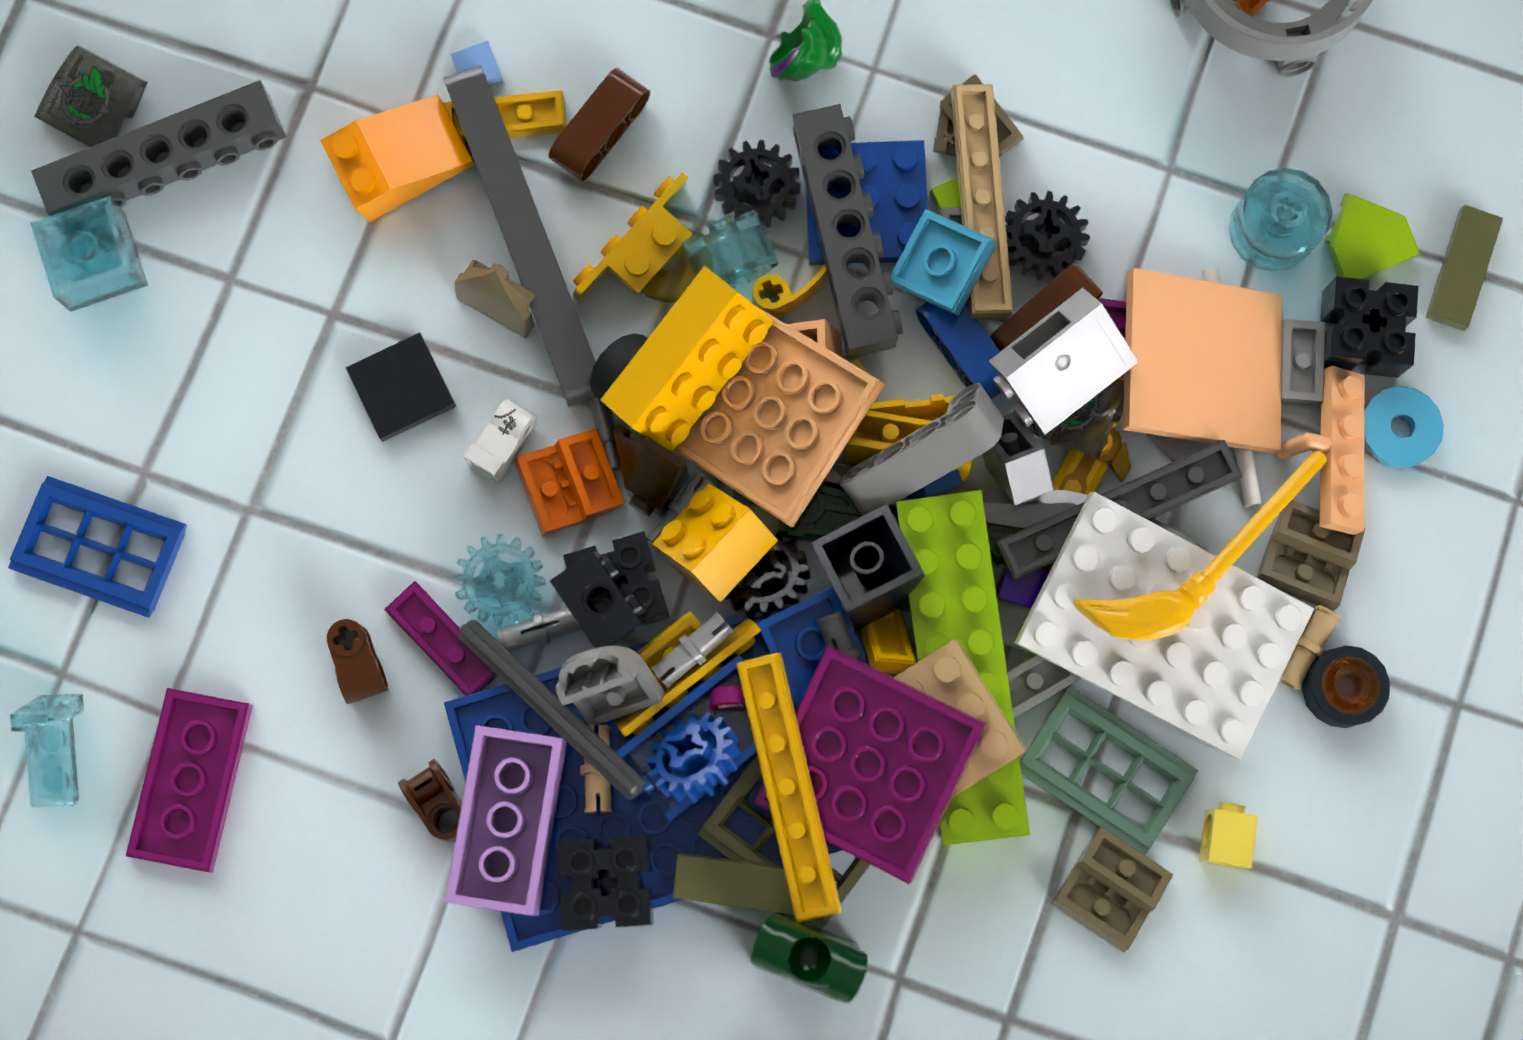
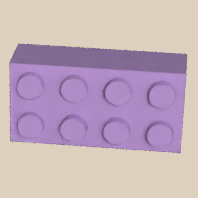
[445,725,567,916]

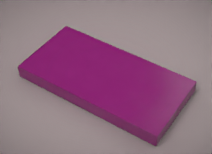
[125,688,253,873]

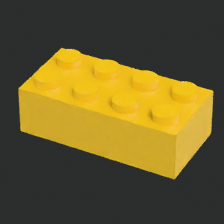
[600,266,774,452]

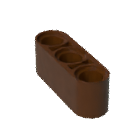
[548,68,650,181]
[990,262,1104,352]

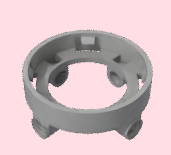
[1170,0,1373,77]

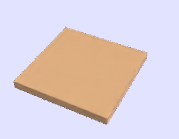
[1123,268,1282,454]
[674,307,885,528]

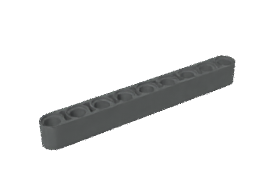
[443,65,596,407]

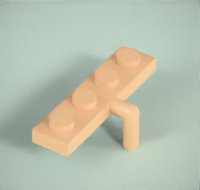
[1276,366,1365,535]

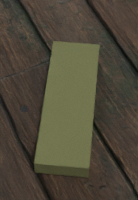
[1425,205,1503,331]
[673,852,795,915]

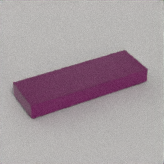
[384,581,498,696]

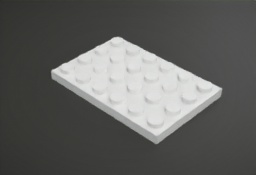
[1014,492,1315,760]

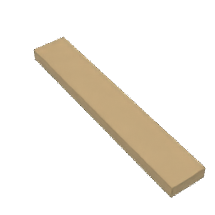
[951,84,1013,318]

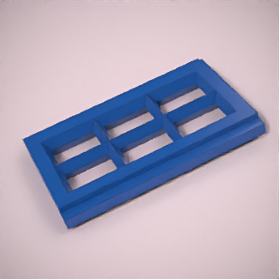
[8,476,188,618]

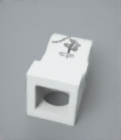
[463,399,537,484]

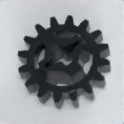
[713,140,801,229]
[1005,191,1090,281]
[725,532,811,619]

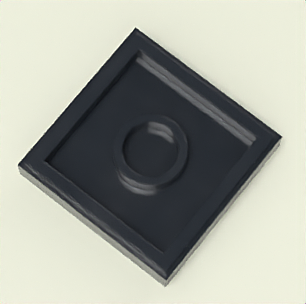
[346,332,457,442]

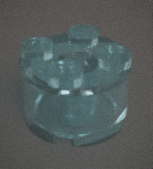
[681,210,778,288]

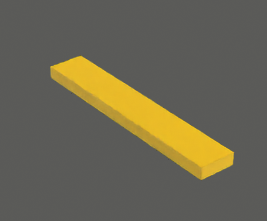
[736,653,842,923]

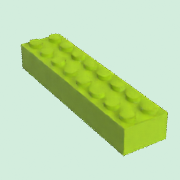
[896,490,1030,846]

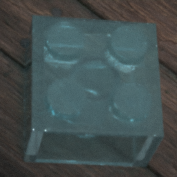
[30,196,148,312]

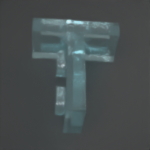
[10,694,84,807]

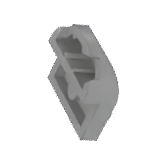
[556,646,665,726]

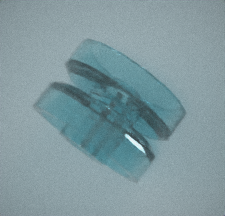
[1229,168,1333,272]

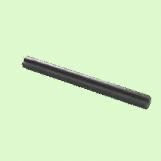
[458,620,645,800]

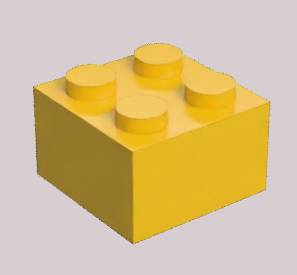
[652,483,778,602]

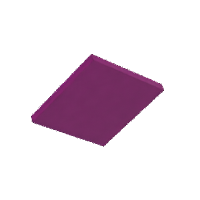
[754,646,987,884]

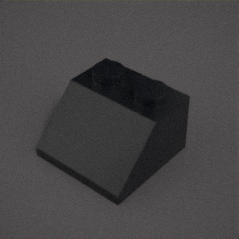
[811,504,925,631]

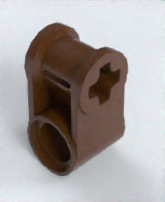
[326,619,389,705]
[398,758,462,842]

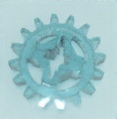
[453,534,546,626]

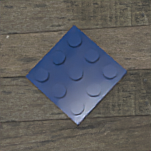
[805,140,928,265]

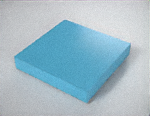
[890,209,998,316]

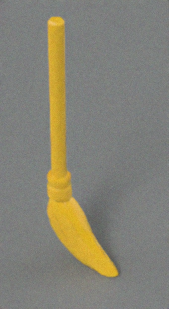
[1073,451,1327,640]

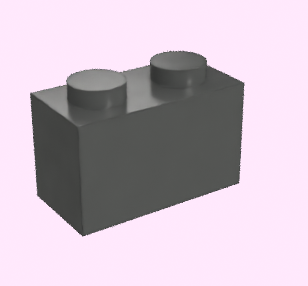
[982,412,1054,505]

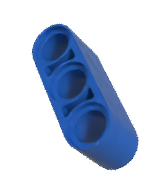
[915,302,1001,400]

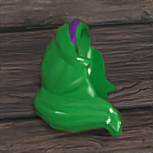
[769,0,842,81]

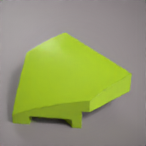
[1324,193,1419,279]

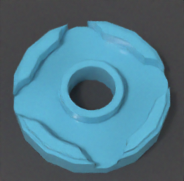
[1364,386,1444,469]

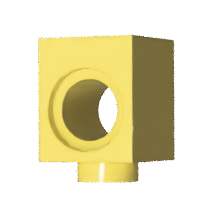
[1199,802,1258,869]

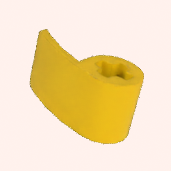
[752,265,827,319]

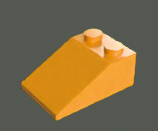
[320,94,475,222]

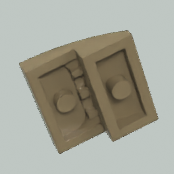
[1256,500,1365,611]
[1051,827,1174,952]

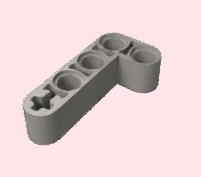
[839,383,1004,516]

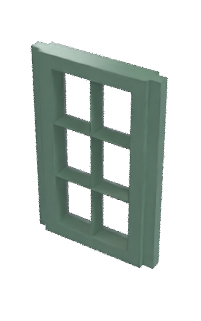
[1020,686,1198,855]

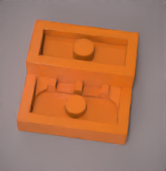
[514,429,625,537]

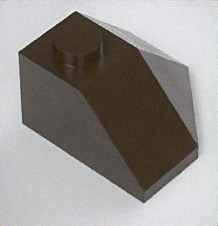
[613,425,689,517]

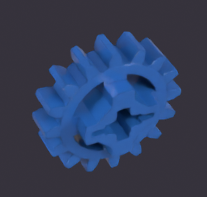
[646,712,741,803]

